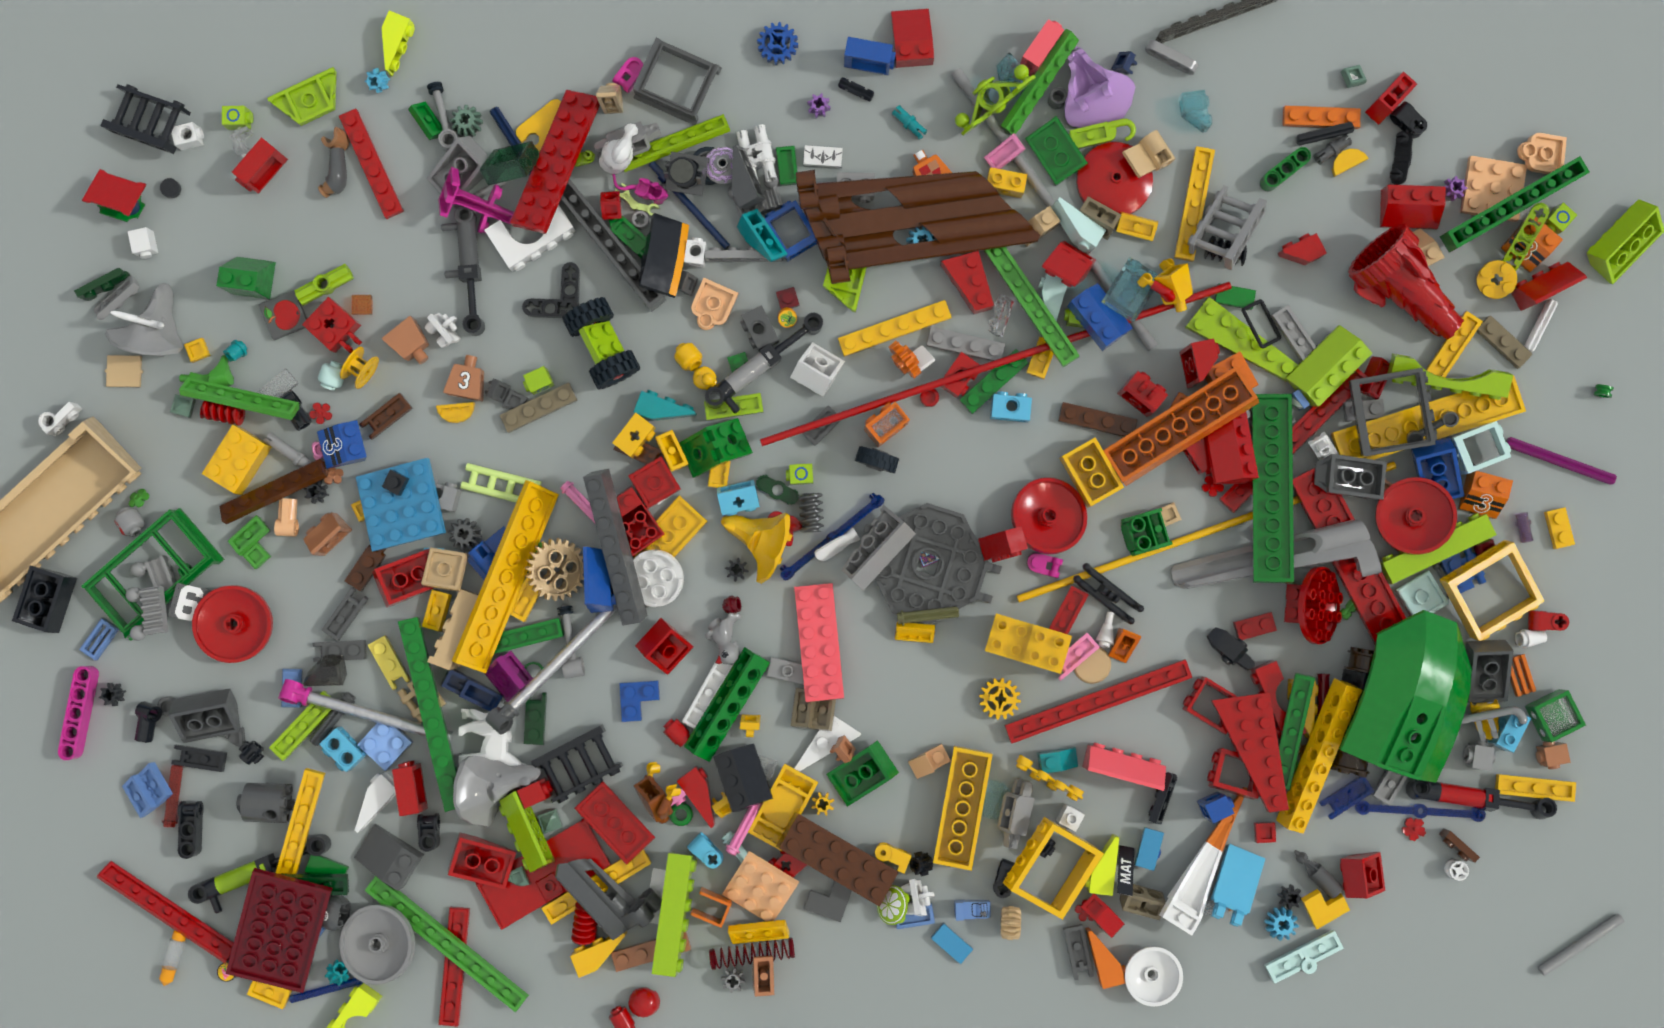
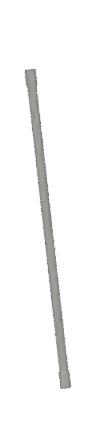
[951,68,1158,351]

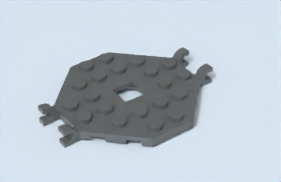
[864,503,1002,624]

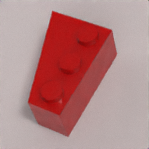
[940,251,994,314]
[978,526,1028,563]

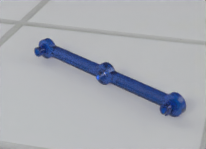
[780,493,885,581]
[1355,800,1486,822]

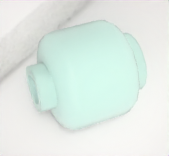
[318,361,344,390]

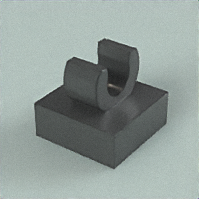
[678,270,698,296]
[485,378,511,403]

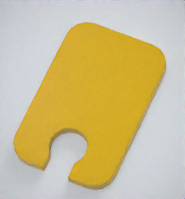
[516,99,561,158]

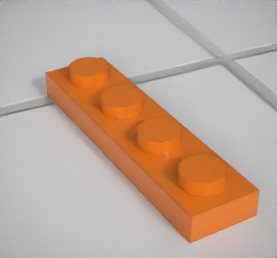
[1283,105,1361,129]

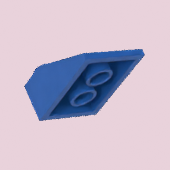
[1411,437,1464,499]

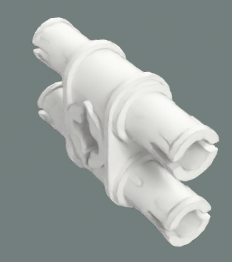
[736,124,777,184]

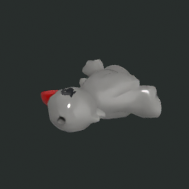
[705,613,741,665]

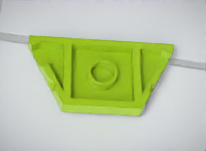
[267,67,337,126]
[823,267,867,313]

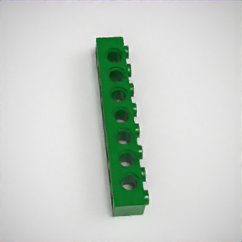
[1439,156,1590,253]

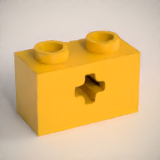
[987,167,1028,198]
[612,413,656,459]

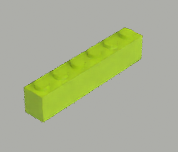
[1380,513,1497,584]

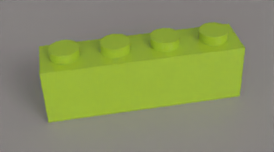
[1586,199,1664,285]
[1285,325,1373,407]
[499,791,555,873]

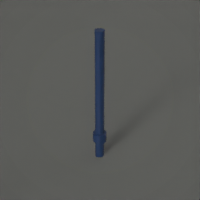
[649,161,730,250]

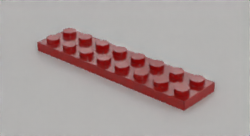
[510,90,600,234]

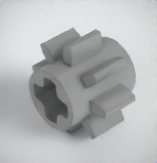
[721,967,745,993]

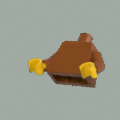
[633,762,681,824]

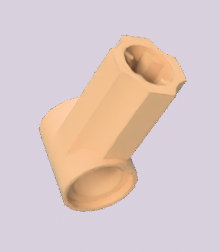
[274,498,299,537]

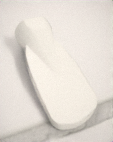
[814,528,860,561]

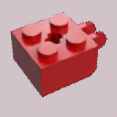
[302,297,362,353]
[1117,371,1168,417]

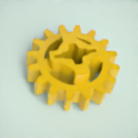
[979,678,1021,720]

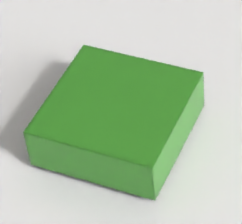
[243,542,271,569]

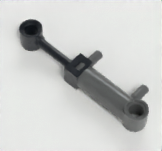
[441,205,485,336]

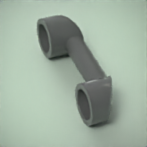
[1406,411,1459,443]

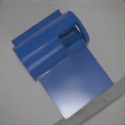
[467,526,506,580]

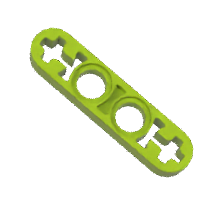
[1502,203,1549,271]

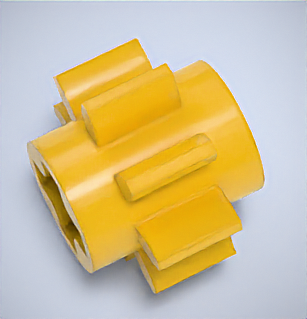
[811,791,834,816]

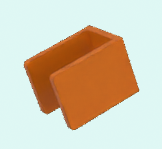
[690,887,732,928]

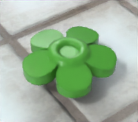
[128,489,149,508]

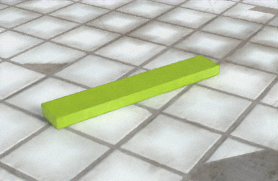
[624,114,730,172]

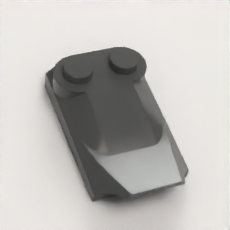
[1314,454,1387,500]

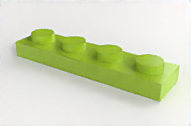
[269,691,332,761]

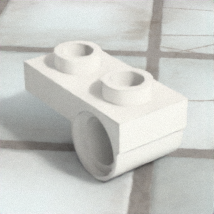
[38,402,82,436]

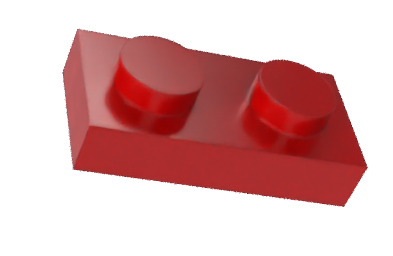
[1233,612,1277,640]

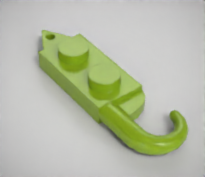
[1069,119,1136,149]

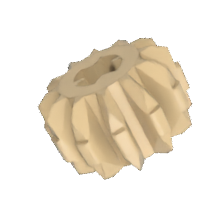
[1000,906,1021,940]

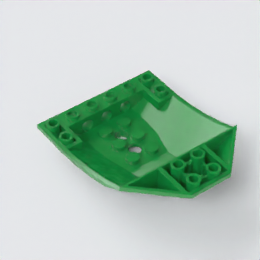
[1339,610,1472,783]

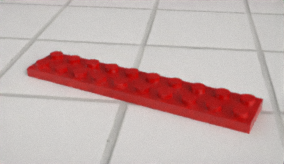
[1293,467,1406,645]

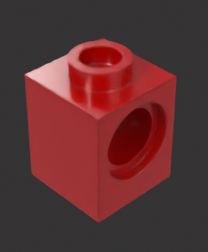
[600,191,622,220]

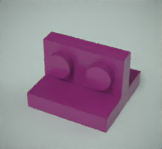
[484,651,533,702]

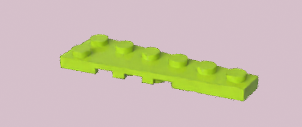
[1185,297,1298,382]

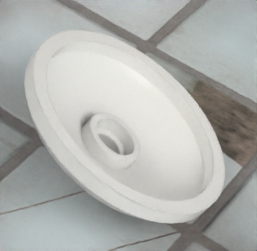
[1124,946,1183,1007]

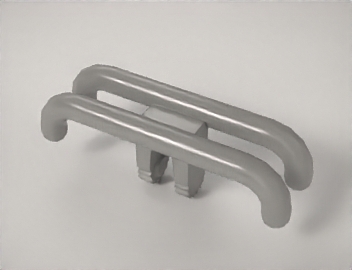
[1461,706,1528,741]

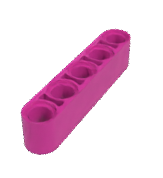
[58,666,99,760]

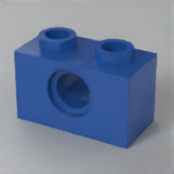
[1197,791,1235,824]

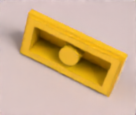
[655,430,689,472]

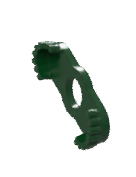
[756,475,799,505]

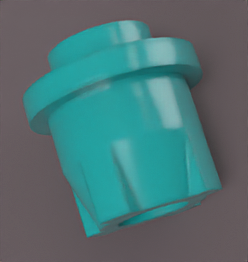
[223,340,247,362]

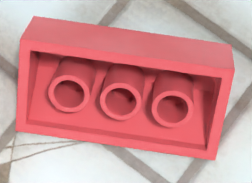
[1082,742,1166,791]

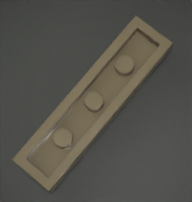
[500,382,578,433]

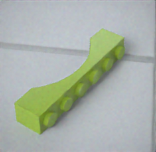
[1387,353,1513,400]

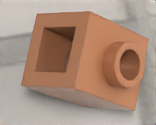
[1535,741,1571,769]

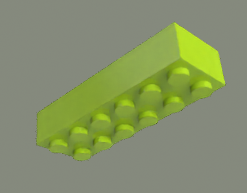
[652,852,697,977]

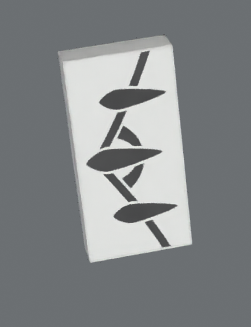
[803,145,843,168]

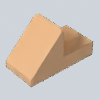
[908,743,951,779]

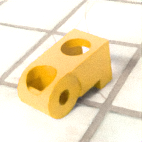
[875,842,912,874]

